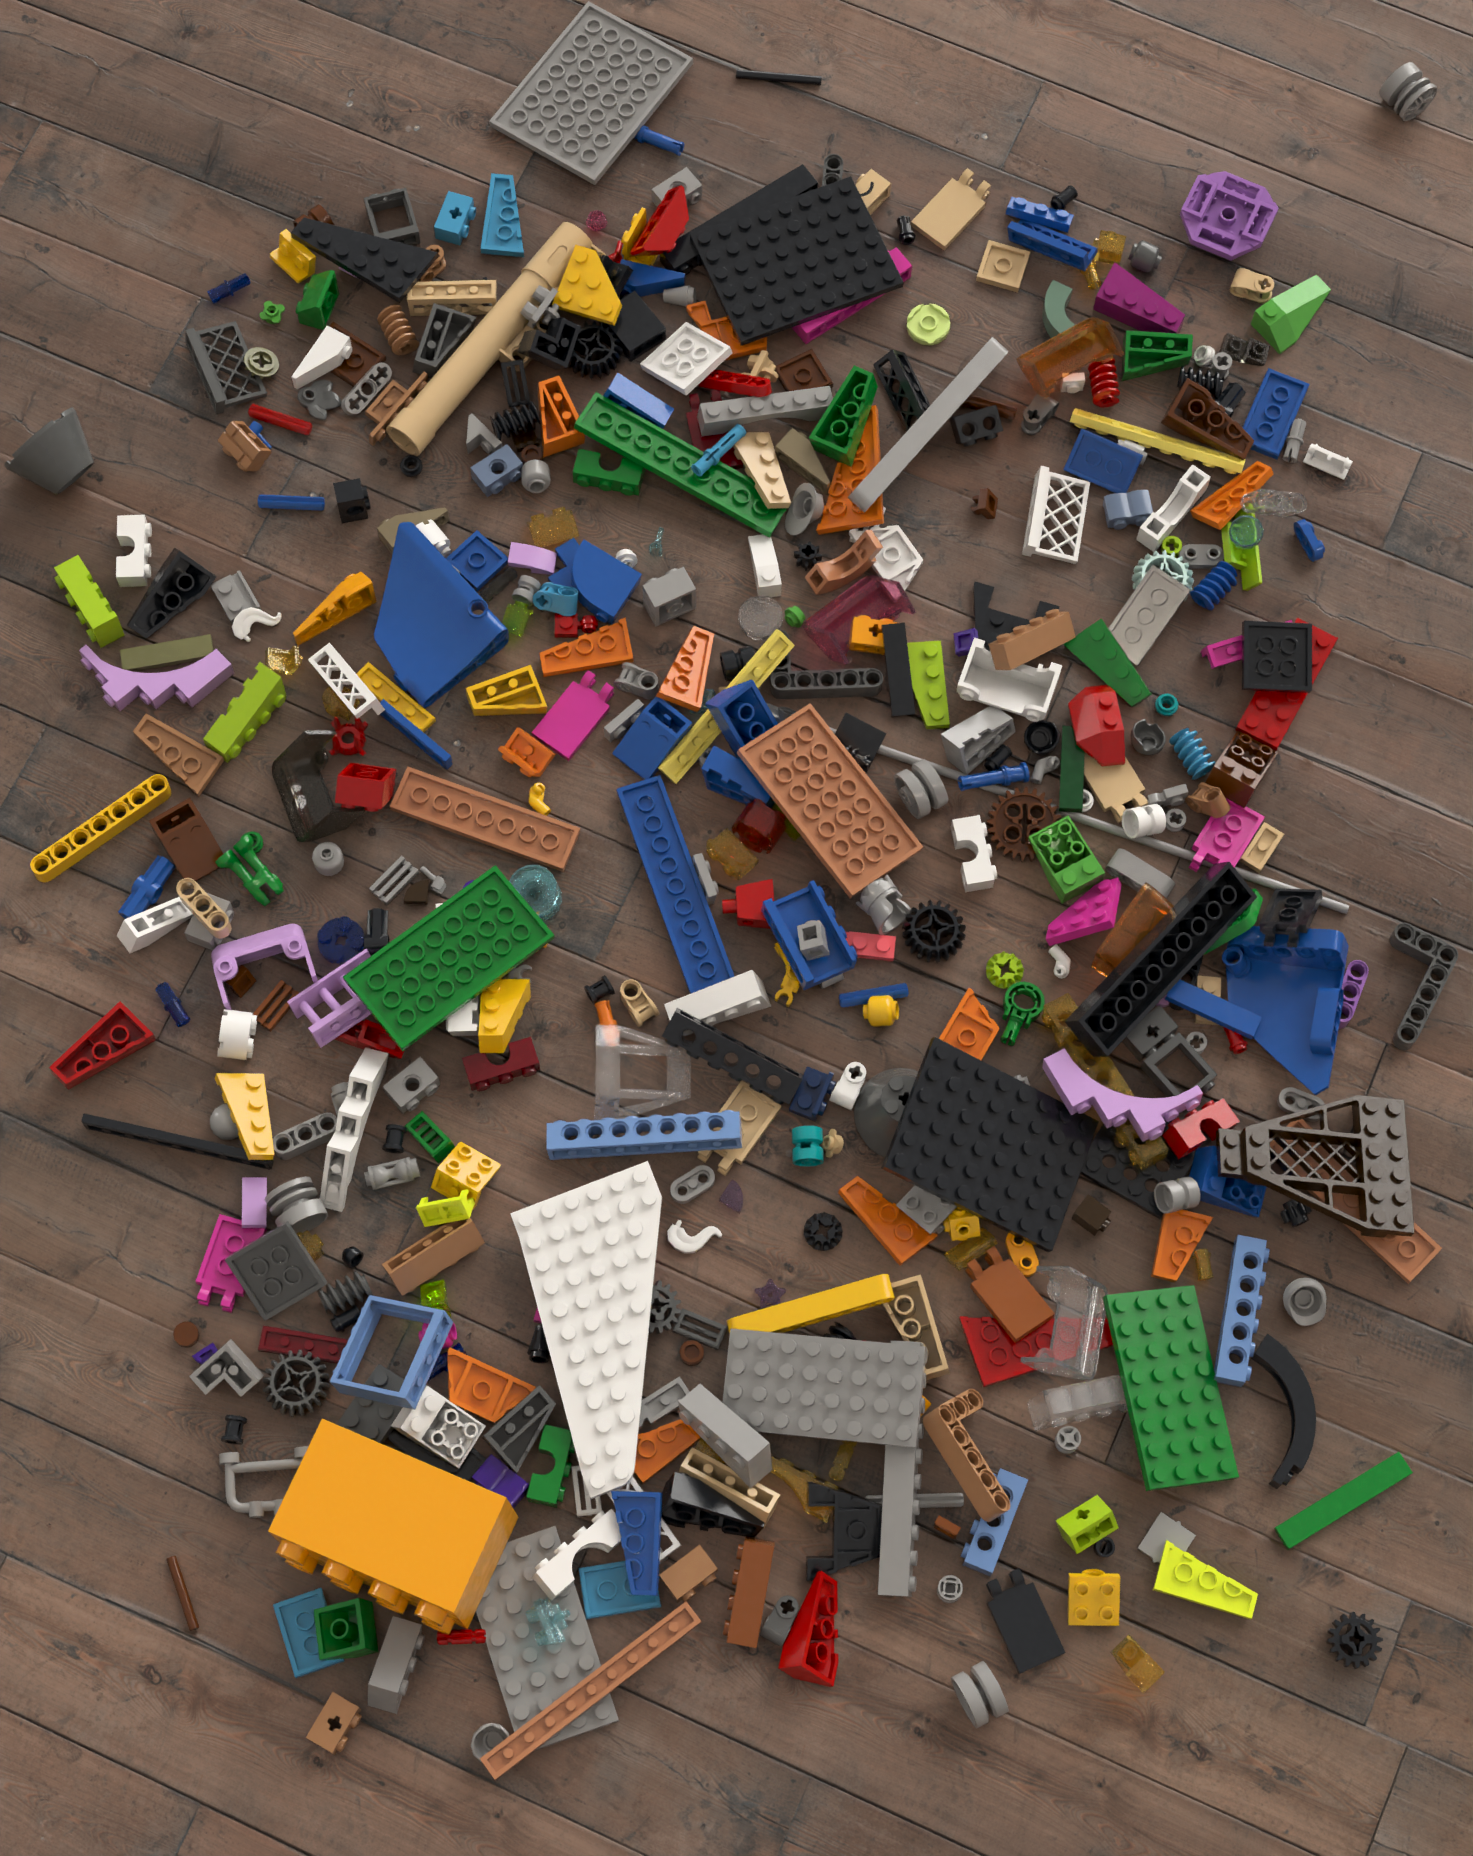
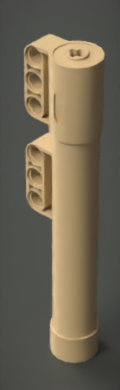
[386,222,607,456]

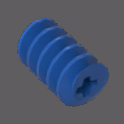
[1190,561,1237,611]

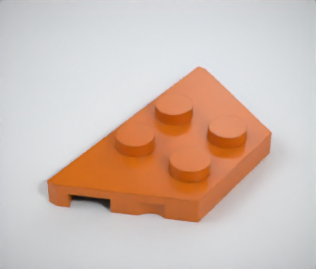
[939,988,1000,1061]
[447,1347,536,1424]

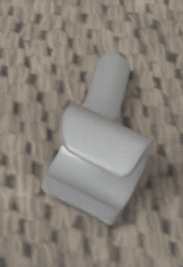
[420,866,446,894]

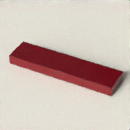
[258,1326,349,1364]

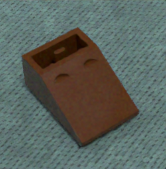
[1205,730,1278,808]
[149,798,223,881]

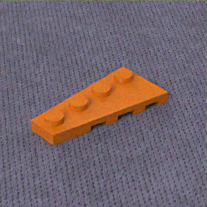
[1190,461,1273,530]
[539,617,634,677]
[838,1176,938,1266]

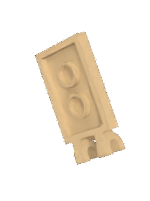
[911,168,991,251]
[1084,752,1148,823]
[697,1080,782,1176]

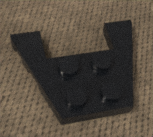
[973,581,1060,652]
[806,1482,882,1581]

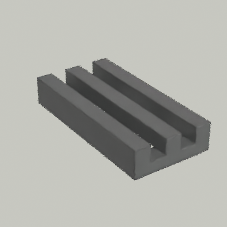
[673,1308,728,1350]

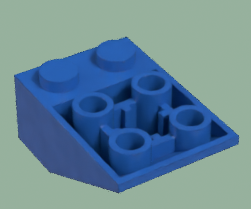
[612,697,693,780]
[1189,1145,1266,1218]

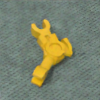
[774,942,800,1007]

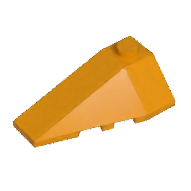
[293,571,377,646]

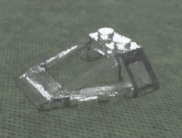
[594,1025,691,1120]

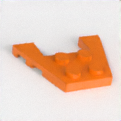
[686,301,767,361]

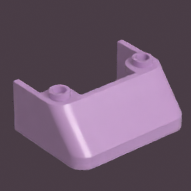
[211,924,318,1010]

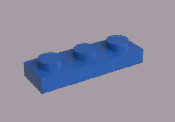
[1006,197,1074,233]

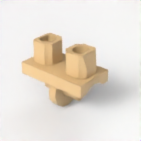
[741,350,779,382]

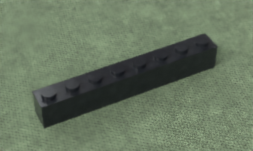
[660,164,818,276]

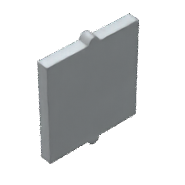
[1137,1512,1196,1564]

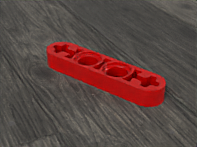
[698,369,772,397]

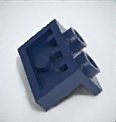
[789,1066,836,1122]

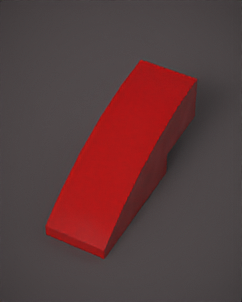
[335,1019,405,1059]

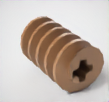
[377,304,419,355]

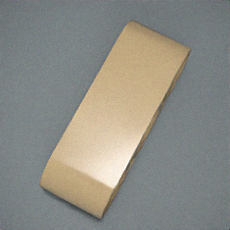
[176,878,232,939]

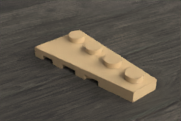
[733,432,791,509]

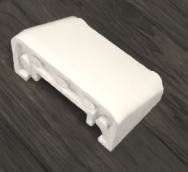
[957,638,1062,722]

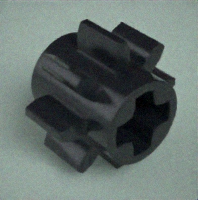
[794,541,822,571]
[1280,1199,1312,1227]

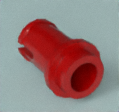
[1223,1027,1248,1054]

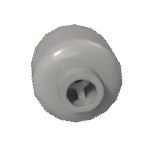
[521,459,551,493]
[312,842,344,876]

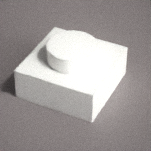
[1060,372,1085,393]

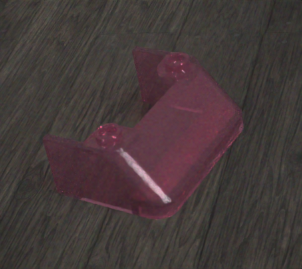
[802,575,916,665]

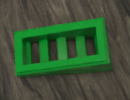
[404,1111,455,1163]

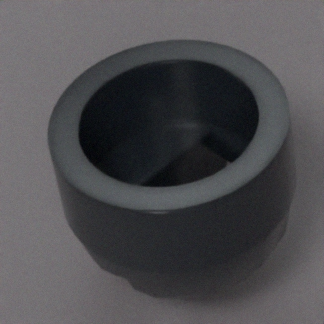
[342,1246,364,1268]
[1093,1537,1115,1557]

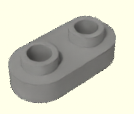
[1178,544,1224,569]
[1277,1087,1324,1122]
[670,1165,715,1204]

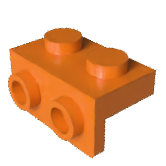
[498,727,556,778]

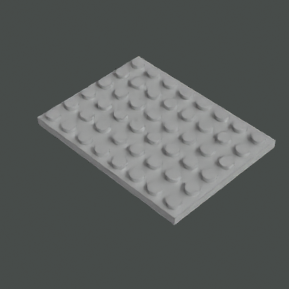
[489,1,693,185]

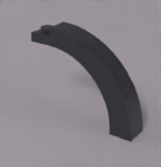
[1251,1333,1316,1489]

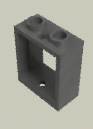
[364,188,420,245]
[1140,1032,1217,1097]

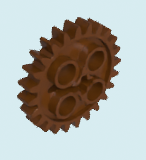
[986,787,1062,862]

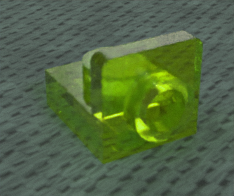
[502,600,533,636]
[420,1279,451,1317]

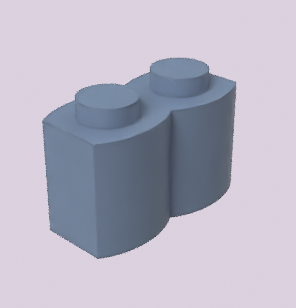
[1103,490,1153,530]

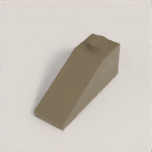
[775,428,830,495]
[377,507,450,555]

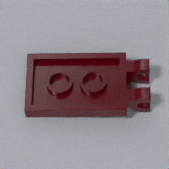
[686,390,743,469]

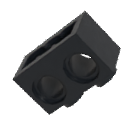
[949,405,1003,447]

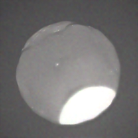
[738,596,784,640]

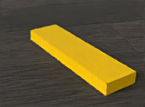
[356,662,436,732]

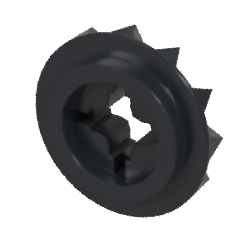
[804,1212,843,1251]

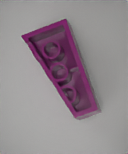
[1093,262,1185,334]

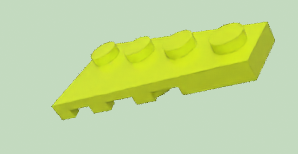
[1153,1540,1258,1620]

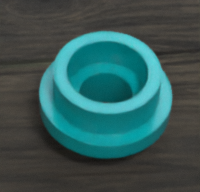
[1155,694,1178,716]

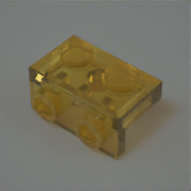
[526,506,579,548]

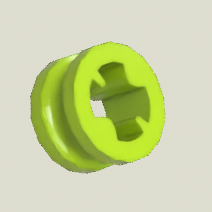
[1161,536,1182,558]

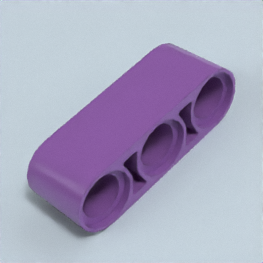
[1339,960,1369,1029]

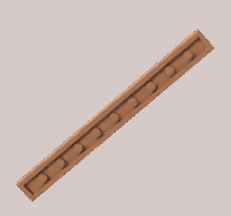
[480,1601,702,1781]

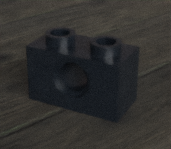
[333,478,371,524]

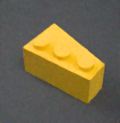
[478,979,531,1053]

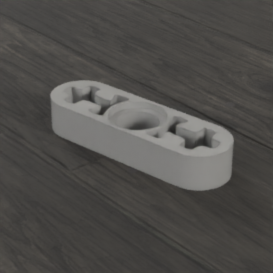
[341,362,392,416]

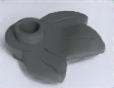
[297,380,342,420]

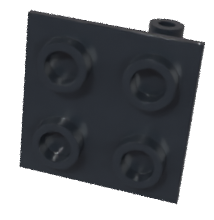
[835,712,887,773]

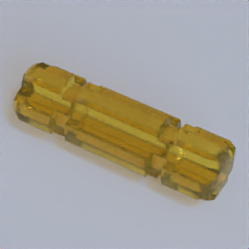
[829,1441,857,1481]

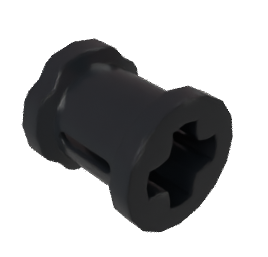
[584,975,615,1005]
[382,1124,407,1154]
[221,1415,247,1445]

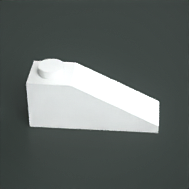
[292,326,352,389]
[748,534,782,599]
[117,897,193,953]

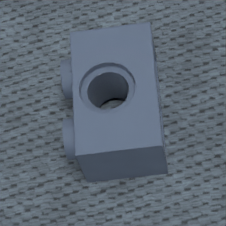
[470,444,523,497]

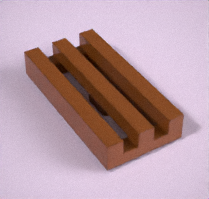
[253,980,299,1032]

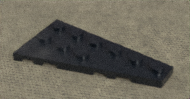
[291,217,438,303]

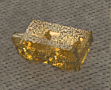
[706,828,759,880]

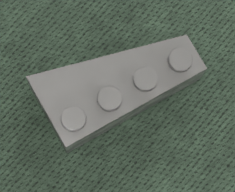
[678,1384,772,1489]

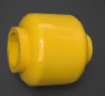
[863,995,899,1027]

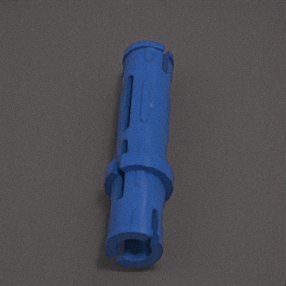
[634,125,684,156]

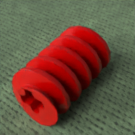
[1088,357,1120,408]

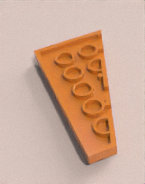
[816,405,884,535]

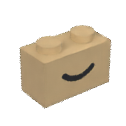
[856,169,891,215]

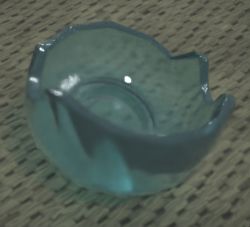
[1229,515,1264,549]

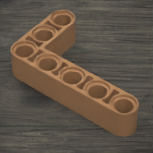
[923,1389,1010,1522]

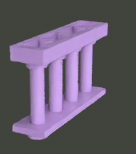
[287,949,371,1048]

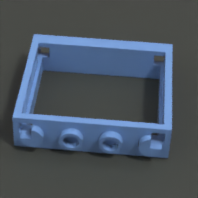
[330,1295,453,1410]

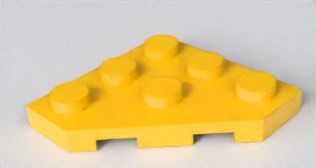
[552,245,622,326]

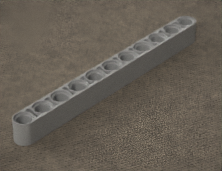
[848,337,1009,513]

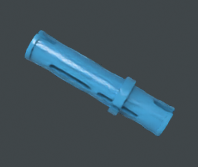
[691,424,746,477]

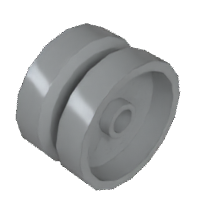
[894,759,948,819]
[951,1661,1009,1729]

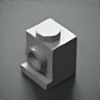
[797,920,830,961]

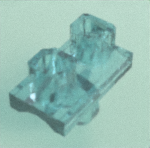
[525,1598,571,1646]

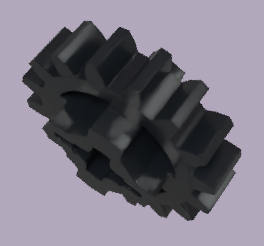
[1326,1612,1383,1669]

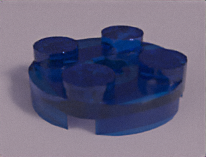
[317,916,364,965]

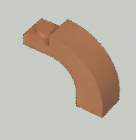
[805,530,883,595]

